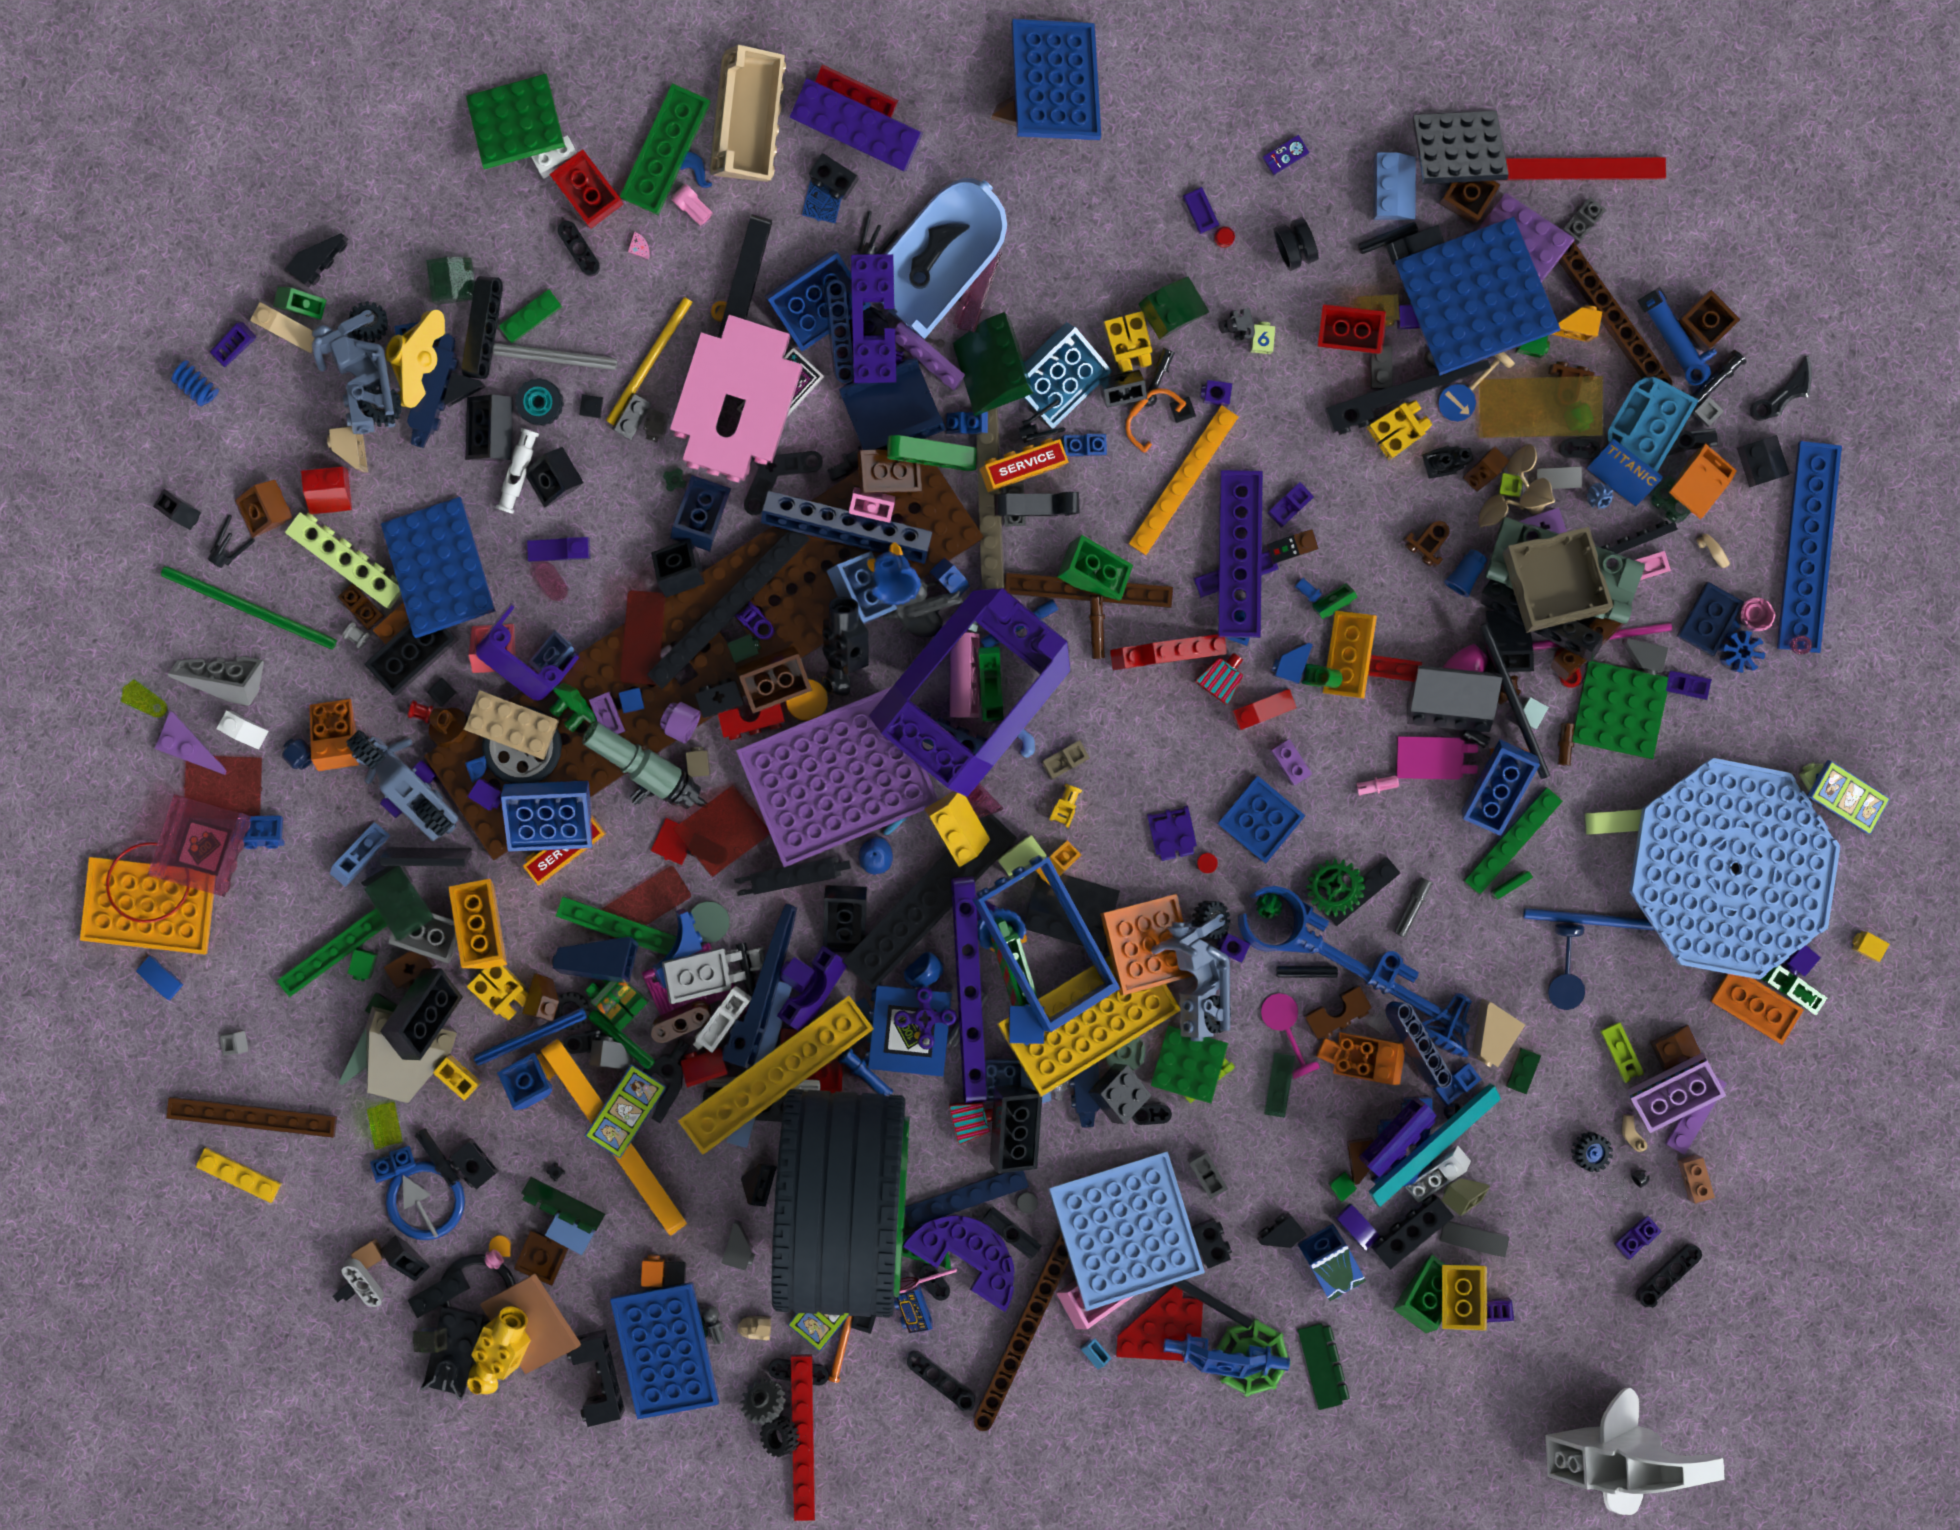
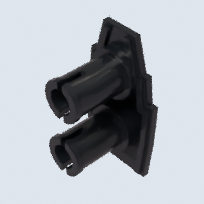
[1422,445,1474,479]

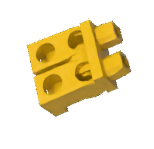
[1103,311,1153,373]
[1366,400,1432,460]
[467,965,528,1021]

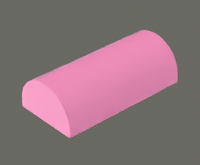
[950,633,980,718]

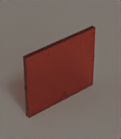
[184,756,263,820]
[673,785,771,878]

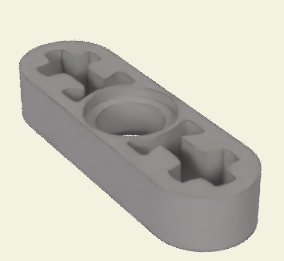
[342,1259,384,1307]

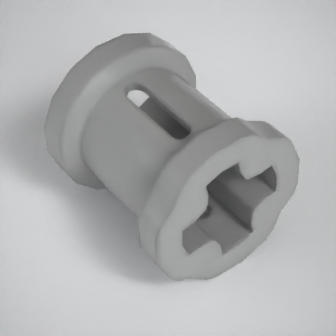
[342,622,370,650]
[746,947,765,971]

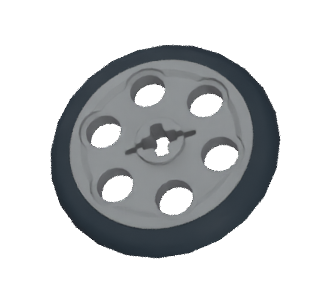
[482,706,562,784]

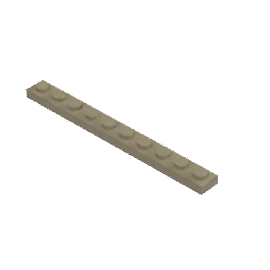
[977,407,1004,590]

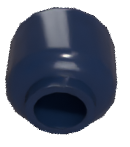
[282,739,312,770]

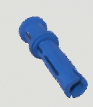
[837,1047,893,1096]

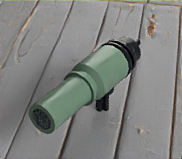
[582,721,709,809]

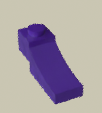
[527,537,591,562]

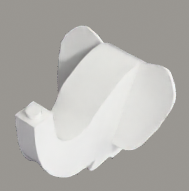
[1546,1388,1724,1515]

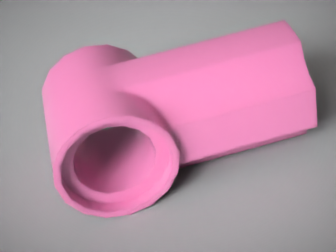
[670,183,713,226]

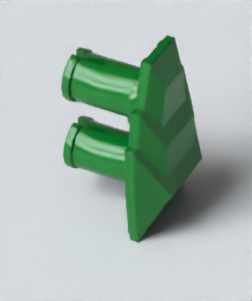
[549,682,597,732]

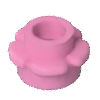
[484,1249,504,1269]

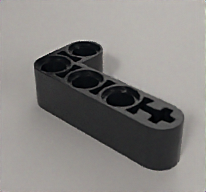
[994,492,1080,516]

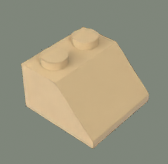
[327,426,368,473]

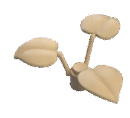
[1478,444,1555,527]

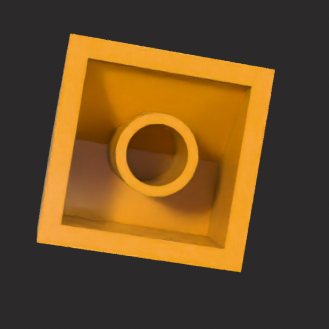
[1550,305,1602,342]

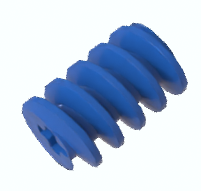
[171,360,219,406]

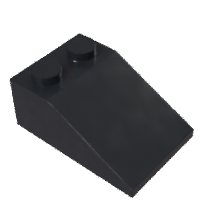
[823,885,867,953]

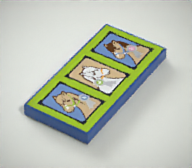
[1807,760,1890,835]
[584,1064,666,1158]
[788,1312,849,1352]

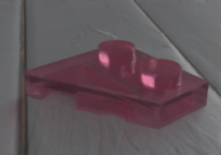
[966,783,1004,819]

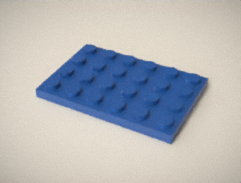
[1011,19,1101,140]
[381,497,496,638]
[610,1282,719,1420]

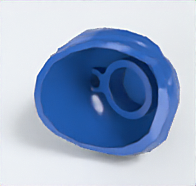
[859,836,893,875]
[904,952,944,987]

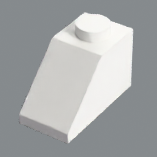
[216,710,269,749]

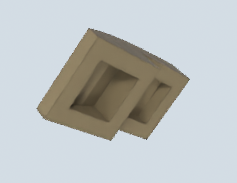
[1041,740,1090,780]

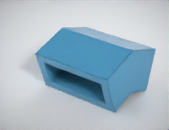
[1080,1338,1112,1369]

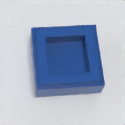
[619,688,645,713]

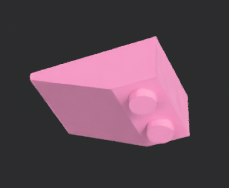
[1056,1280,1133,1329]

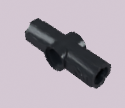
[982,1206,1042,1260]

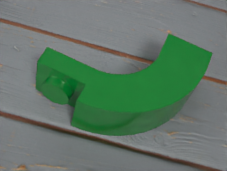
[978,647,1004,722]

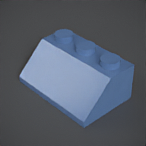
[1373,153,1416,220]
[827,551,897,624]

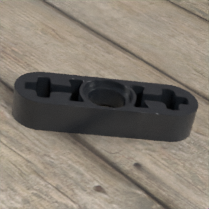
[558,221,600,277]
[768,1358,829,1386]

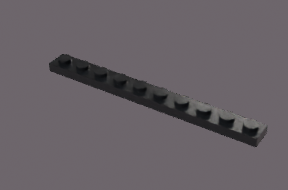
[647,530,810,689]

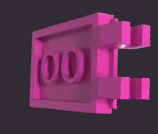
[1396,736,1478,780]

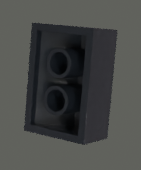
[465,394,513,461]

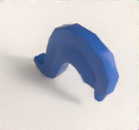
[680,152,712,188]

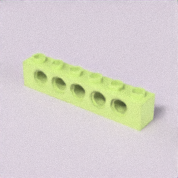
[285,512,401,609]

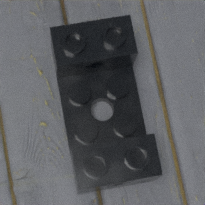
[566,1329,625,1427]

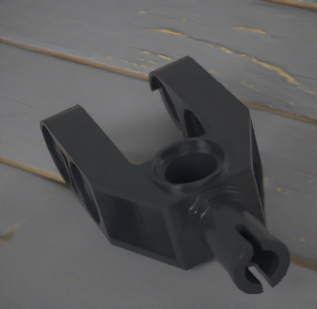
[643,1039,690,1124]

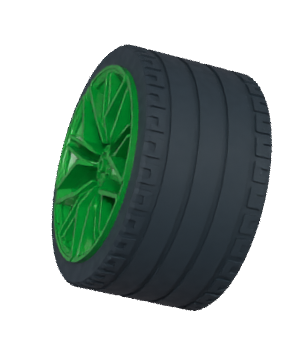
[771,1089,910,1318]

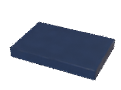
[1676,582,1744,657]

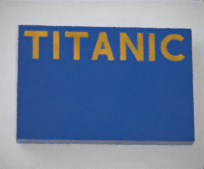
[1587,439,1663,506]

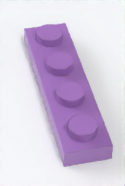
[895,321,965,391]
[1665,1078,1727,1155]

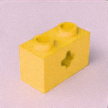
[433,1055,482,1101]

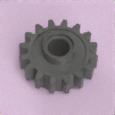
[740,1378,786,1425]

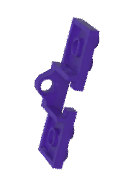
[851,254,896,383]

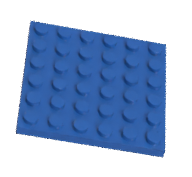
[1395,217,1560,376]

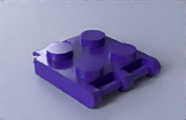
[1147,805,1197,861]

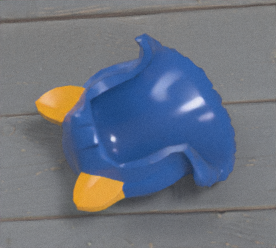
[867,542,921,605]
[977,908,1027,952]

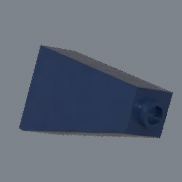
[552,937,639,983]

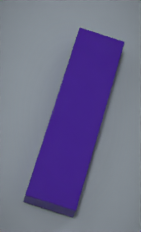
[1193,551,1279,598]

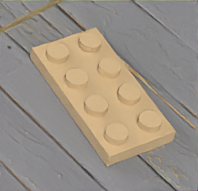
[464,690,559,760]

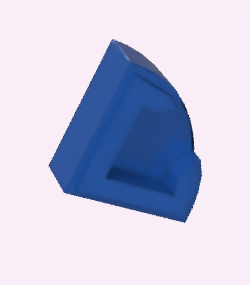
[465,756,487,783]

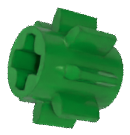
[1256,893,1282,919]

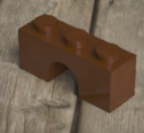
[1303,985,1372,1040]

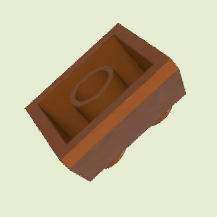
[235,479,293,538]

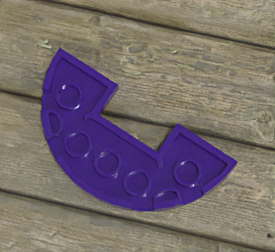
[903,1215,1015,1312]

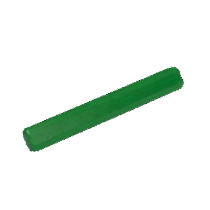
[588,1010,655,1069]

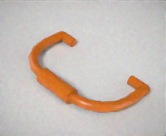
[1125,388,1186,453]

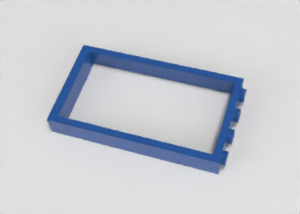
[972,855,1120,1032]

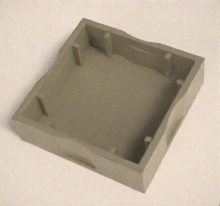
[1502,527,1614,633]

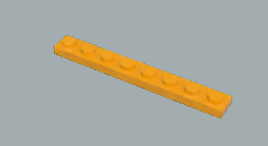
[1129,405,1239,556]

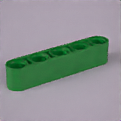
[887,435,977,471]

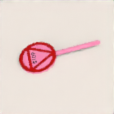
[900,1268,957,1293]

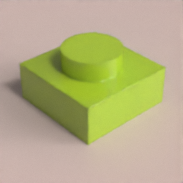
[1498,473,1523,498]

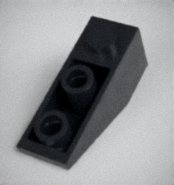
[285,233,348,287]

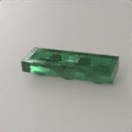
[1264,1052,1295,1118]

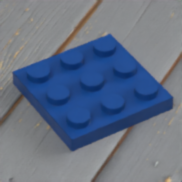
[1217,776,1306,864]

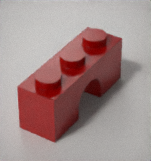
[718,703,786,741]

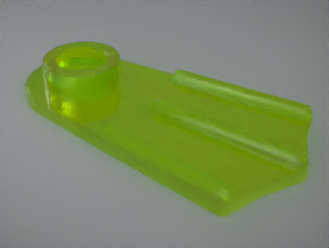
[121,679,168,718]

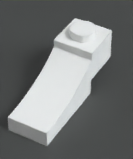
[696,986,752,1052]

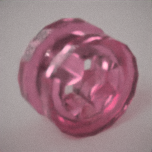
[1790,636,1812,655]

